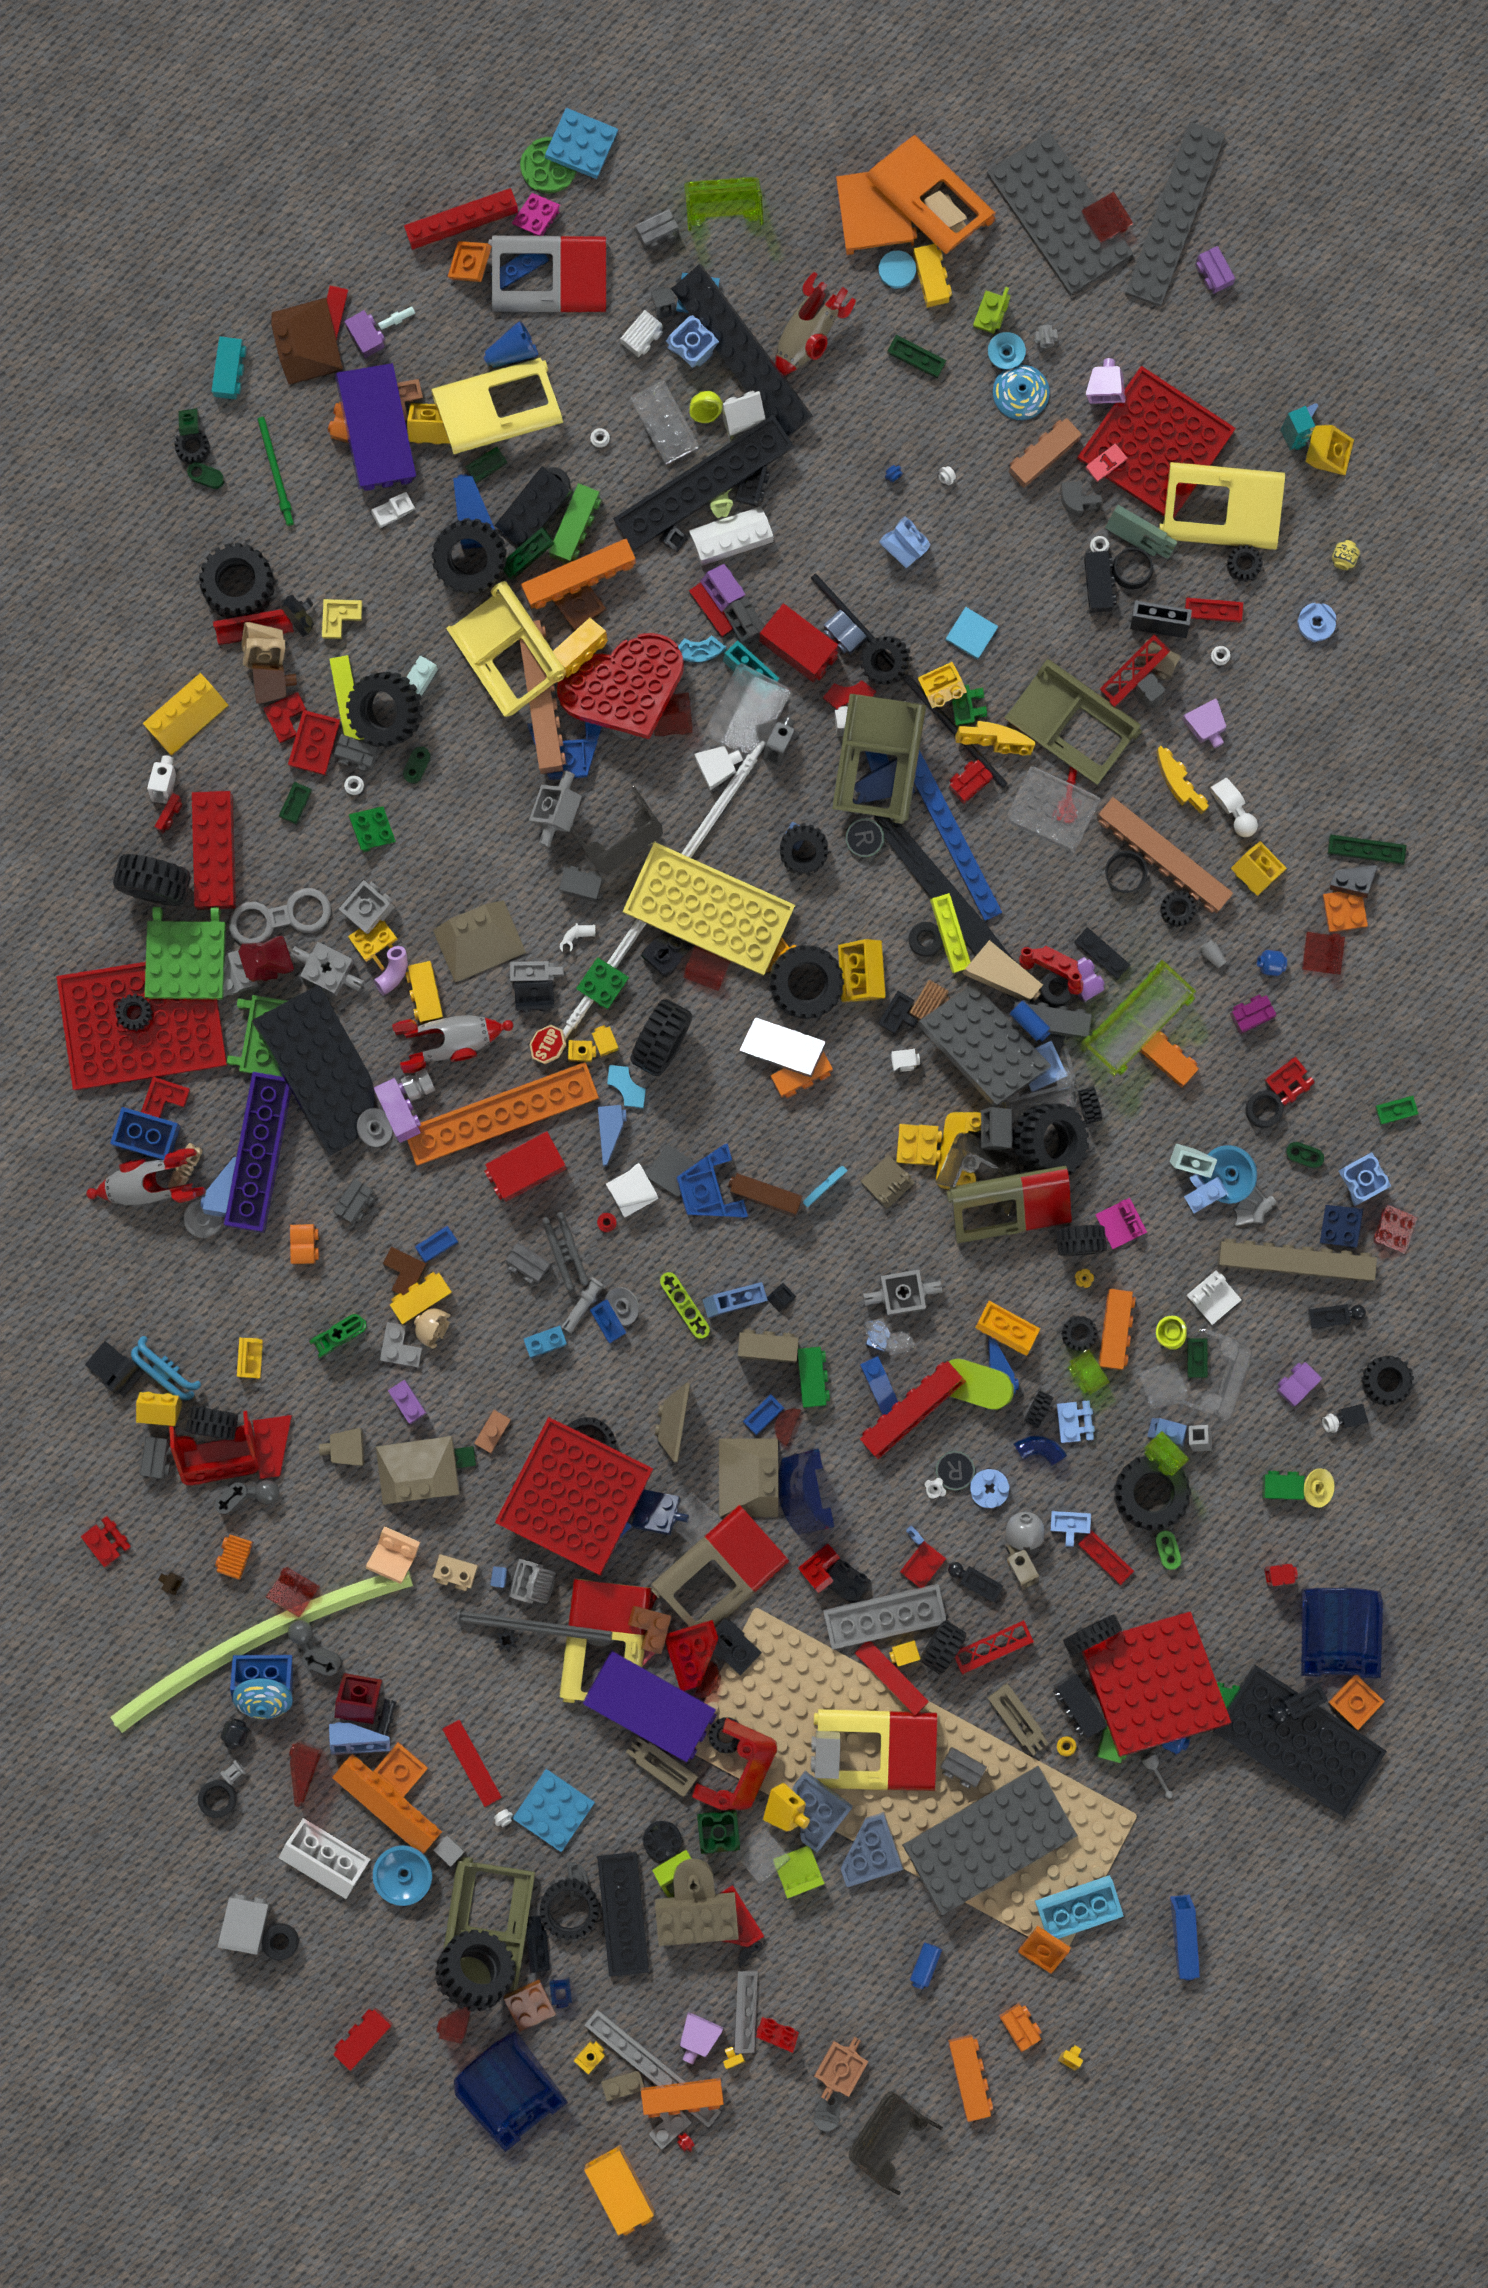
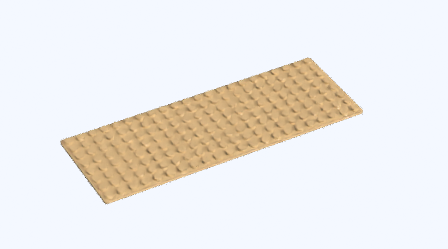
[695,1608,1137,1946]

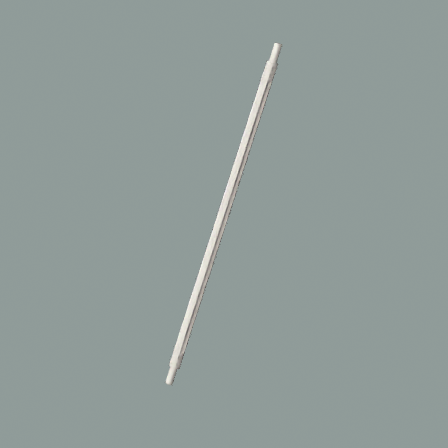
[563,740,766,1040]

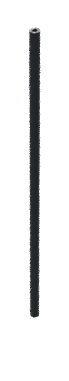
[811,573,1008,789]

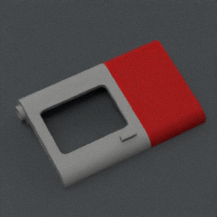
[488,236,606,312]

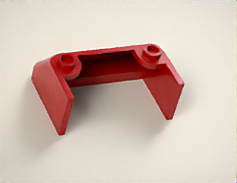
[169,1411,259,1485]
[692,1718,778,1810]

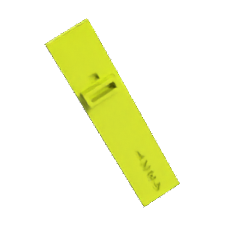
[329,655,364,740]

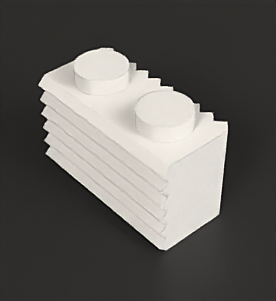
[620,310,663,357]

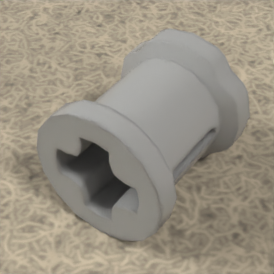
[220,1759,247,1786]

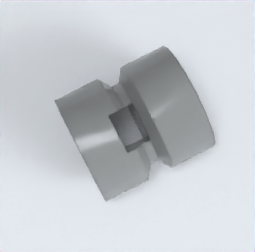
[401,1068,436,1102]

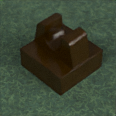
[158,1572,185,1595]

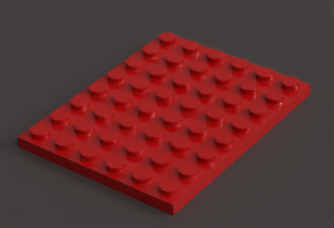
[56,962,228,1091]

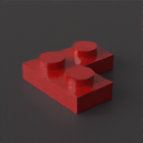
[263,692,306,743]
[141,1077,191,1118]
[798,1544,840,1594]

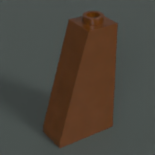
[728,1173,803,1218]

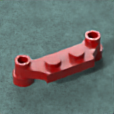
[1019,946,1084,995]

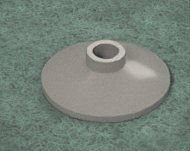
[357,1108,393,1147]
[605,1287,639,1325]

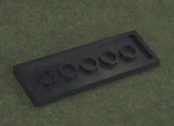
[597,1851,649,1977]

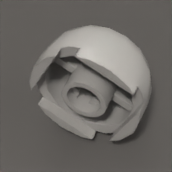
[1005,1511,1045,1550]

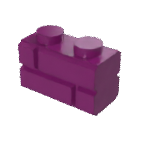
[1230,994,1277,1034]

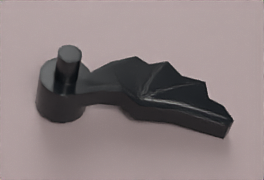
[738,1941,762,1968]

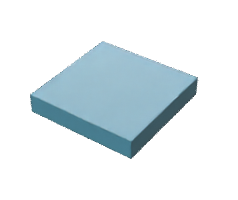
[945,607,998,660]

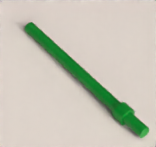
[257,417,294,526]

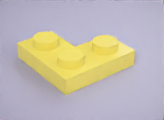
[322,599,363,639]

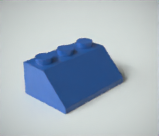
[230,1655,293,1702]

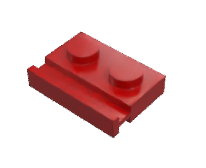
[900,1541,946,1588]

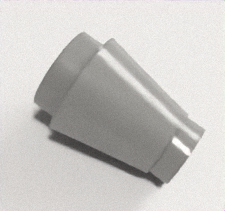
[1199,939,1226,968]

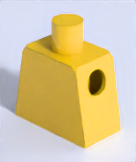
[763,1783,810,1831]

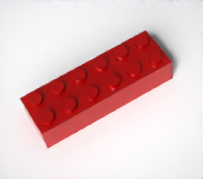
[192,791,236,910]

